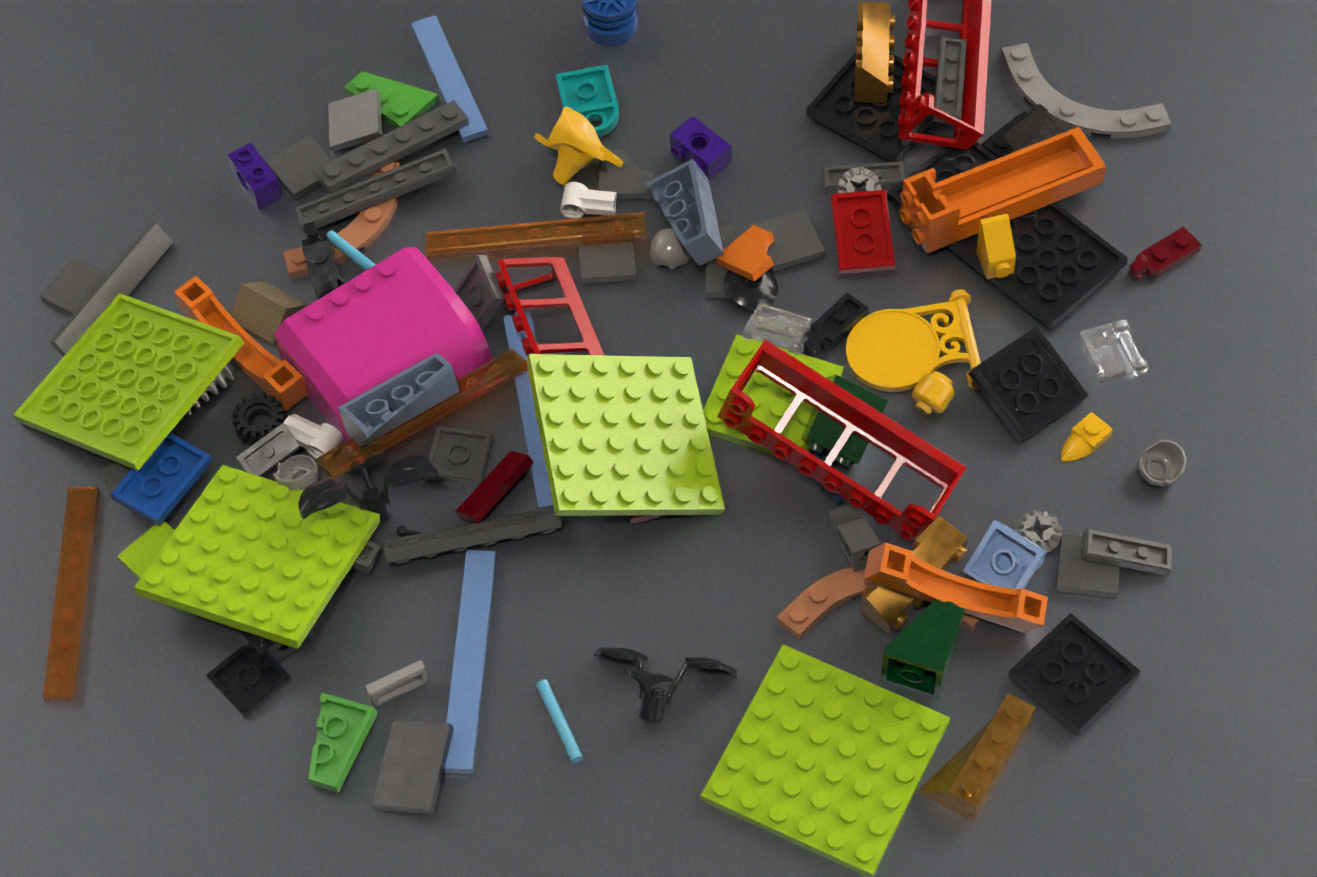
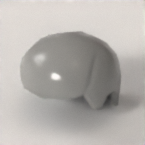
[649,228,691,270]
[1138,439,1187,487]
[273,454,320,490]

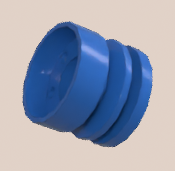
[582,0,638,46]

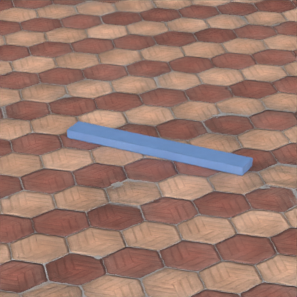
[503,312,553,509]
[443,550,497,774]

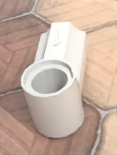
[560,182,617,219]
[284,414,343,462]

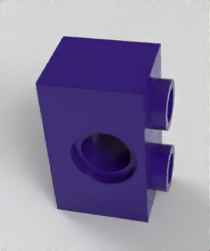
[670,116,732,181]
[227,143,282,210]

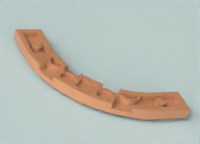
[283,139,400,280]
[777,566,983,641]

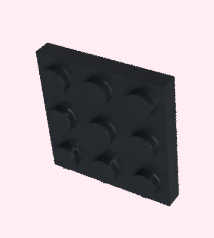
[968,326,1089,443]
[1008,613,1141,735]

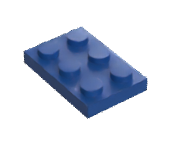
[111,433,213,526]

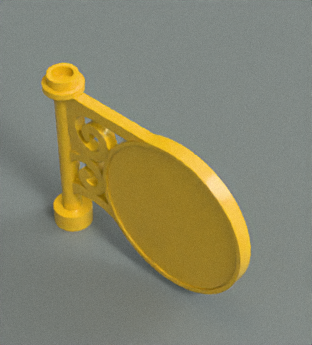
[846,289,981,392]

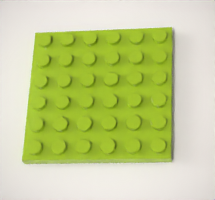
[13,293,244,471]
[526,354,725,516]
[134,465,380,649]
[700,644,951,877]

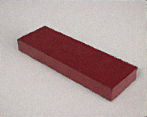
[455,451,533,524]

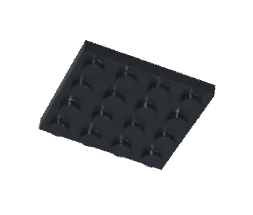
[806,52,936,162]

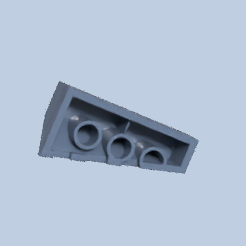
[645,159,724,266]
[338,352,460,447]

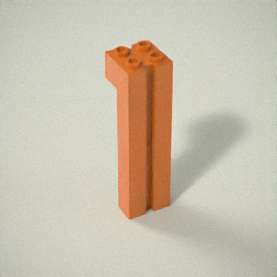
[899,127,1106,254]

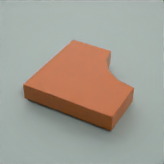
[715,225,774,281]

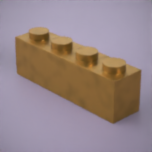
[854,2,895,103]
[861,515,968,635]
[918,693,1036,822]

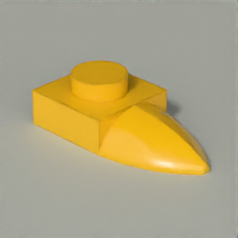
[1061,411,1113,462]

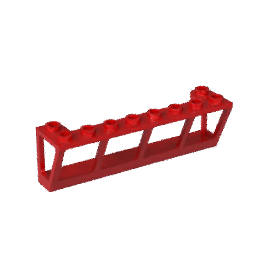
[897,0,991,150]
[495,257,604,356]
[717,339,967,542]

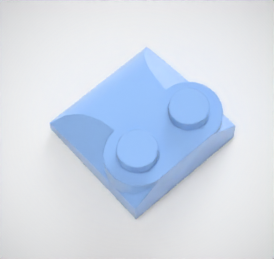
[963,520,1047,589]

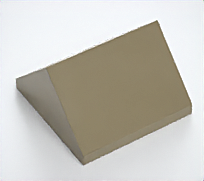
[231,280,307,347]

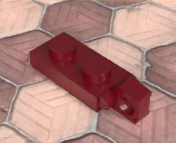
[1128,226,1202,282]

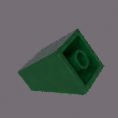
[801,375,888,467]
[881,600,965,699]

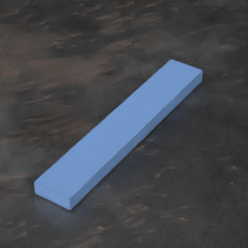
[411,15,488,143]

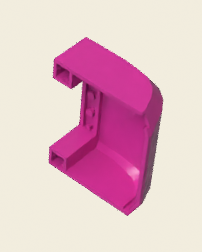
[274,247,494,450]

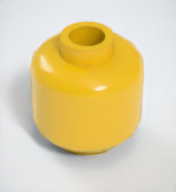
[912,371,955,416]

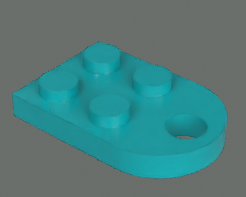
[555,64,619,137]

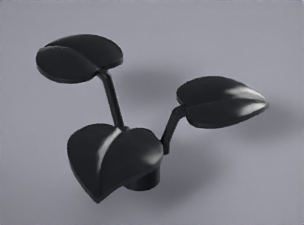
[299,444,439,522]
[594,647,737,722]

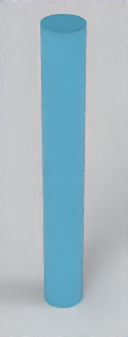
[326,230,376,270]
[536,680,583,763]

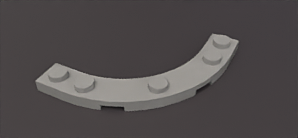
[1001,43,1171,138]

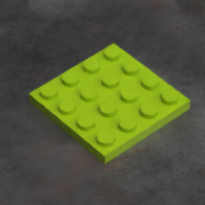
[703,334,844,455]

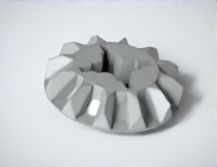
[837,167,881,193]
[1014,509,1062,553]

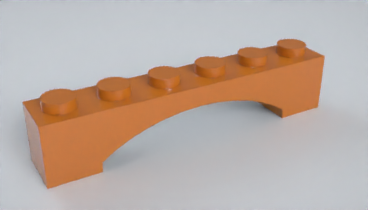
[174,276,308,412]
[864,542,1048,633]

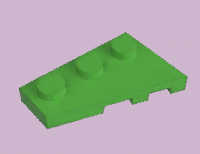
[308,692,378,793]

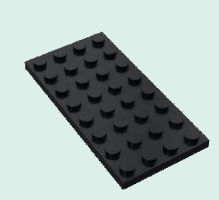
[887,142,1128,330]

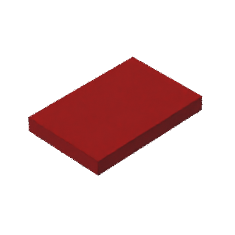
[830,190,895,274]

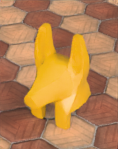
[534,106,624,186]

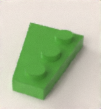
[344,71,439,129]

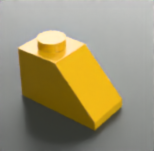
[976,214,1016,279]

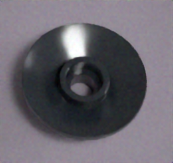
[723,270,779,310]

